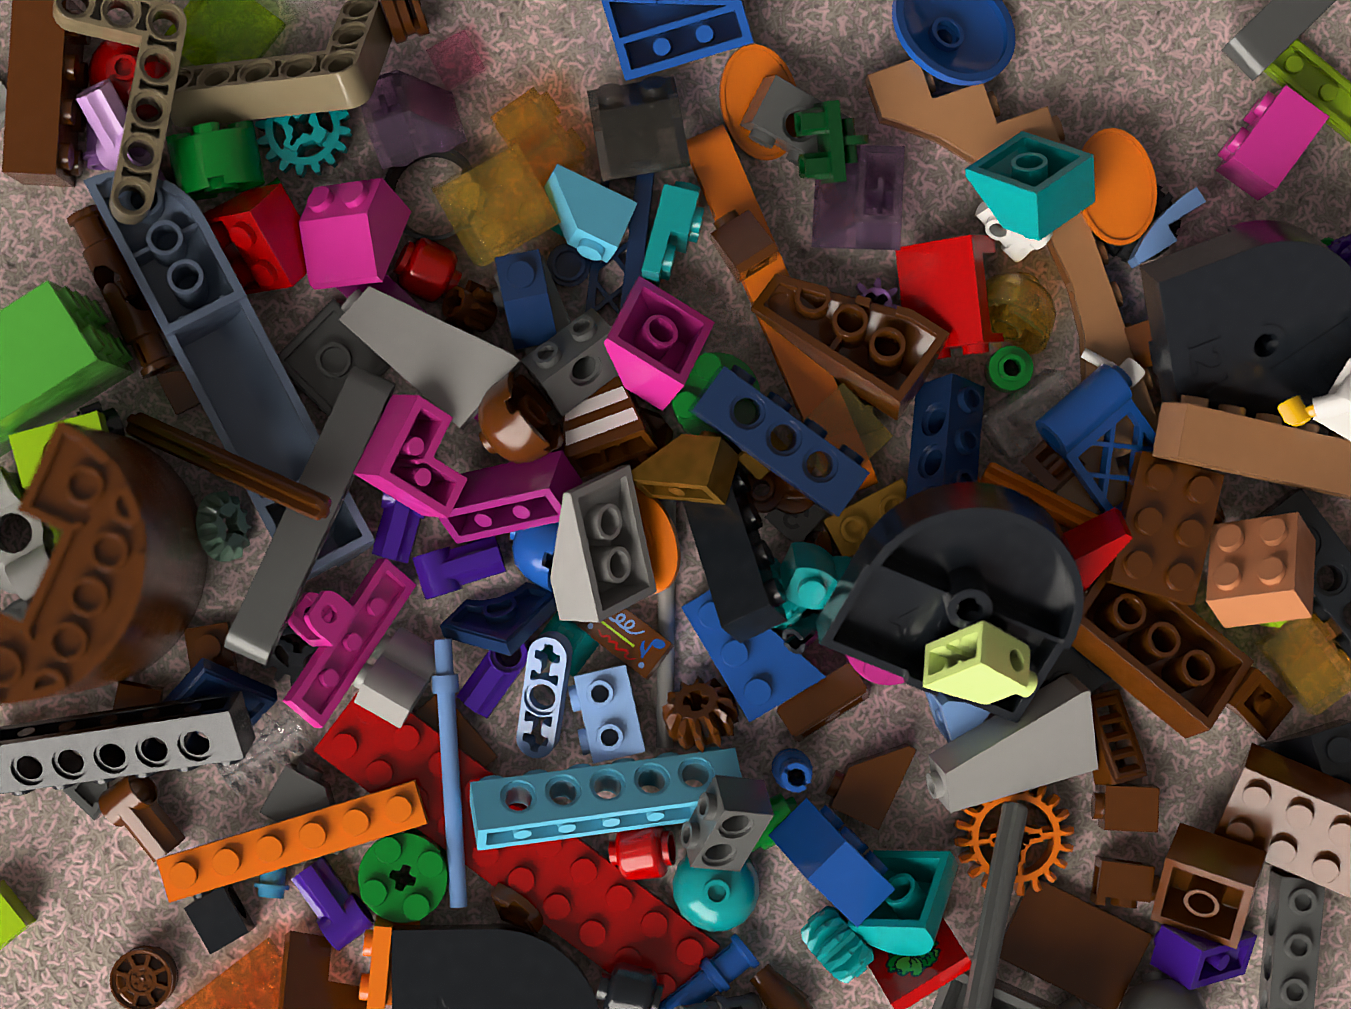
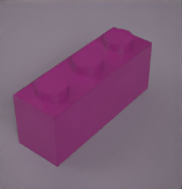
[438,450,583,544]

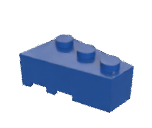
[601,0,755,81]
[681,589,826,723]

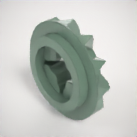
[196,491,252,562]

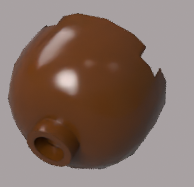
[478,372,564,464]

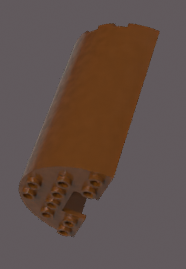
[0,420,208,705]

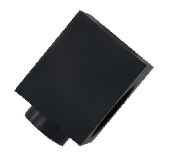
[184,884,256,955]

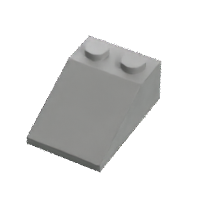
[550,465,657,623]

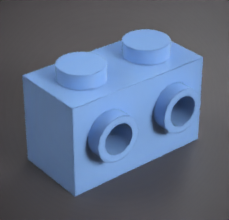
[568,664,646,764]

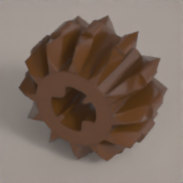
[662,676,739,753]

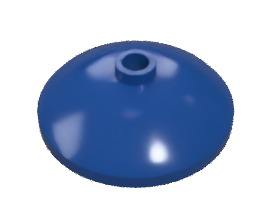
[892,0,1016,86]

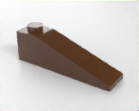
[751,273,950,421]

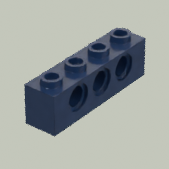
[688,364,870,517]
[906,373,985,499]

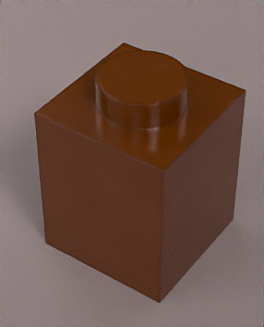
[1091,783,1160,833]

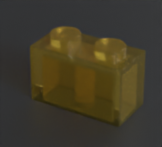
[1254,614,1351,716]

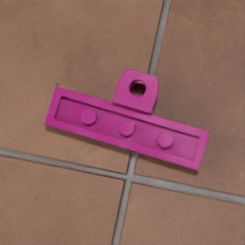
[282,558,417,728]

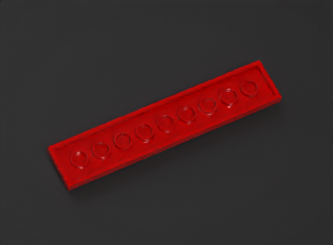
[313,692,720,1002]

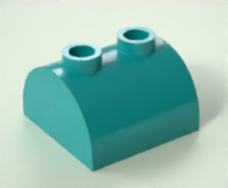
[847,850,958,956]

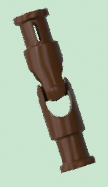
[67,204,178,379]

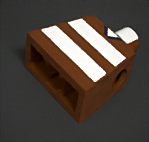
[563,376,659,478]

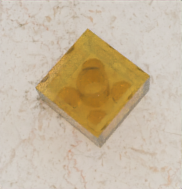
[431,143,561,266]

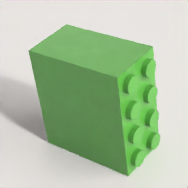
[0,280,134,457]

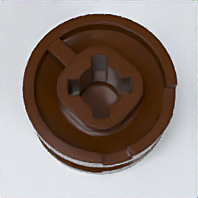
[381,0,430,44]
[110,945,178,1009]

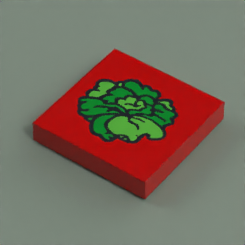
[868,917,972,1009]

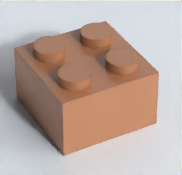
[1206,512,1316,628]

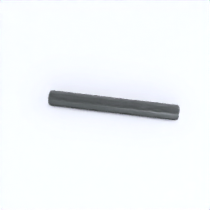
[963,802,1028,1009]

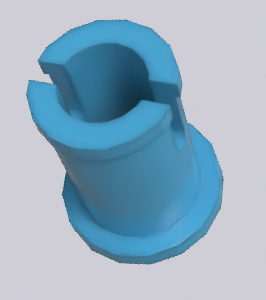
[254,867,290,899]

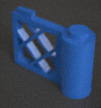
[1035,364,1156,513]

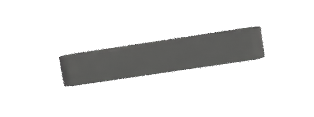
[224,365,396,665]

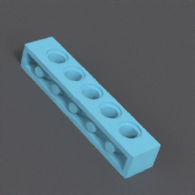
[470,747,742,851]

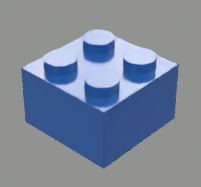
[768,798,896,927]

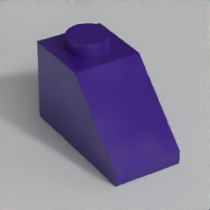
[1150,924,1257,990]

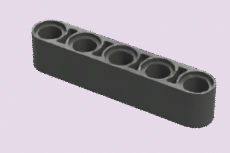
[1221,0,1337,81]

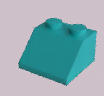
[965,131,1095,241]

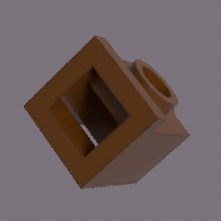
[1090,856,1160,909]

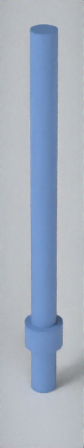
[432,638,468,908]

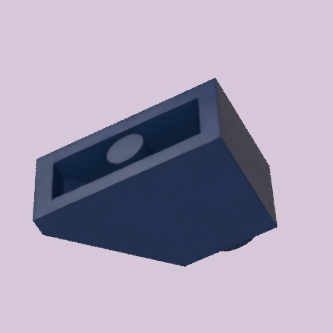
[494,249,557,350]

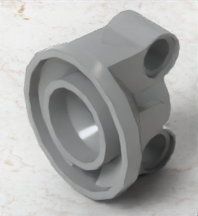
[0,466,62,601]

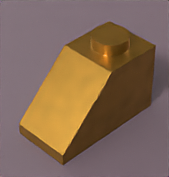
[631,431,739,505]

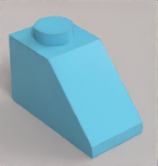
[544,164,637,263]

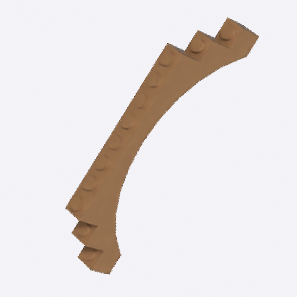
[865,59,1161,533]

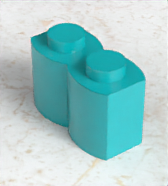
[779,542,853,609]

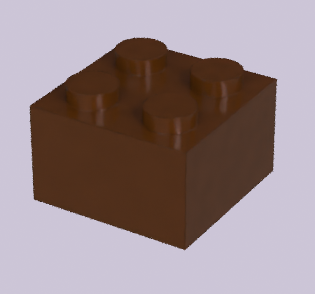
[1150,822,1267,949]

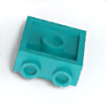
[642,181,705,287]

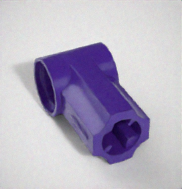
[372,492,426,564]
[412,536,507,600]
[456,639,531,719]
[291,856,375,951]

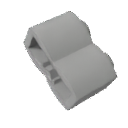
[353,626,436,728]

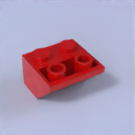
[203,183,307,294]

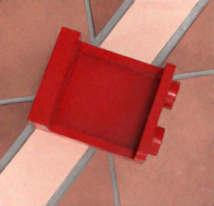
[895,234,1004,360]

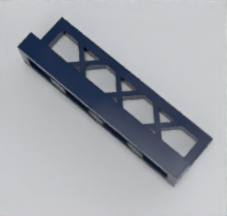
[585,165,655,315]

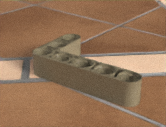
[53,0,187,225]
[159,0,392,127]

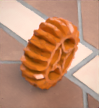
[953,785,1074,896]

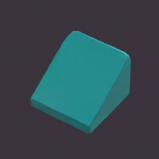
[537,611,599,677]

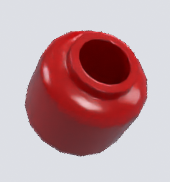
[393,238,462,303]
[608,826,676,880]

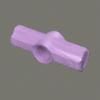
[76,79,166,181]

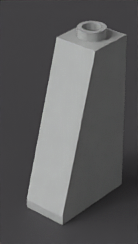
[339,286,522,430]
[926,673,1098,813]

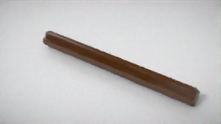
[125,412,332,521]

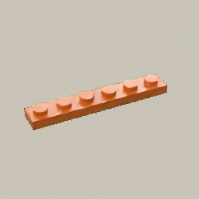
[156,780,429,903]

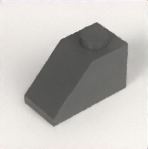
[259,760,343,855]

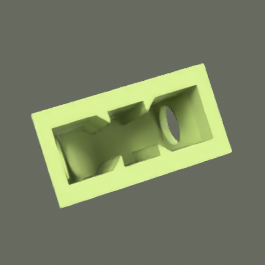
[923,621,1038,704]

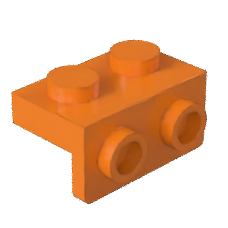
[359,915,420,1009]

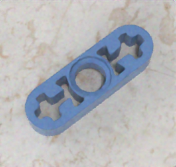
[516,631,573,758]

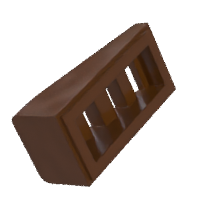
[1091,689,1148,785]

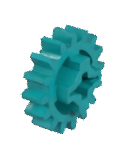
[255,110,353,178]

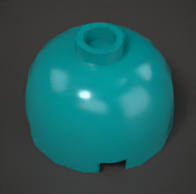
[672,854,760,932]

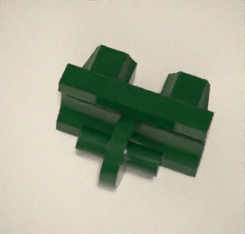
[794,100,869,184]

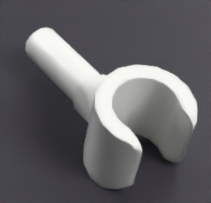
[1081,348,1145,388]

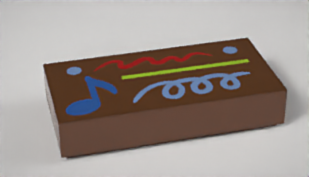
[577,608,674,680]

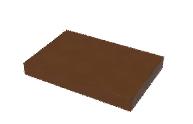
[1000,877,1153,1009]

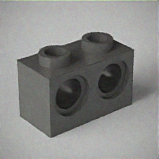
[681,775,774,872]

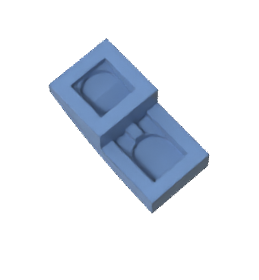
[1127,187,1206,269]

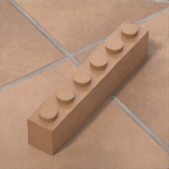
[1152,396,1351,500]

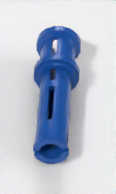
[772,748,813,792]
[658,933,760,1009]

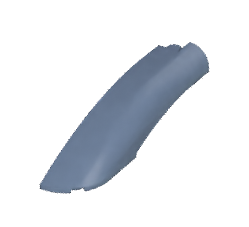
[83,171,375,581]

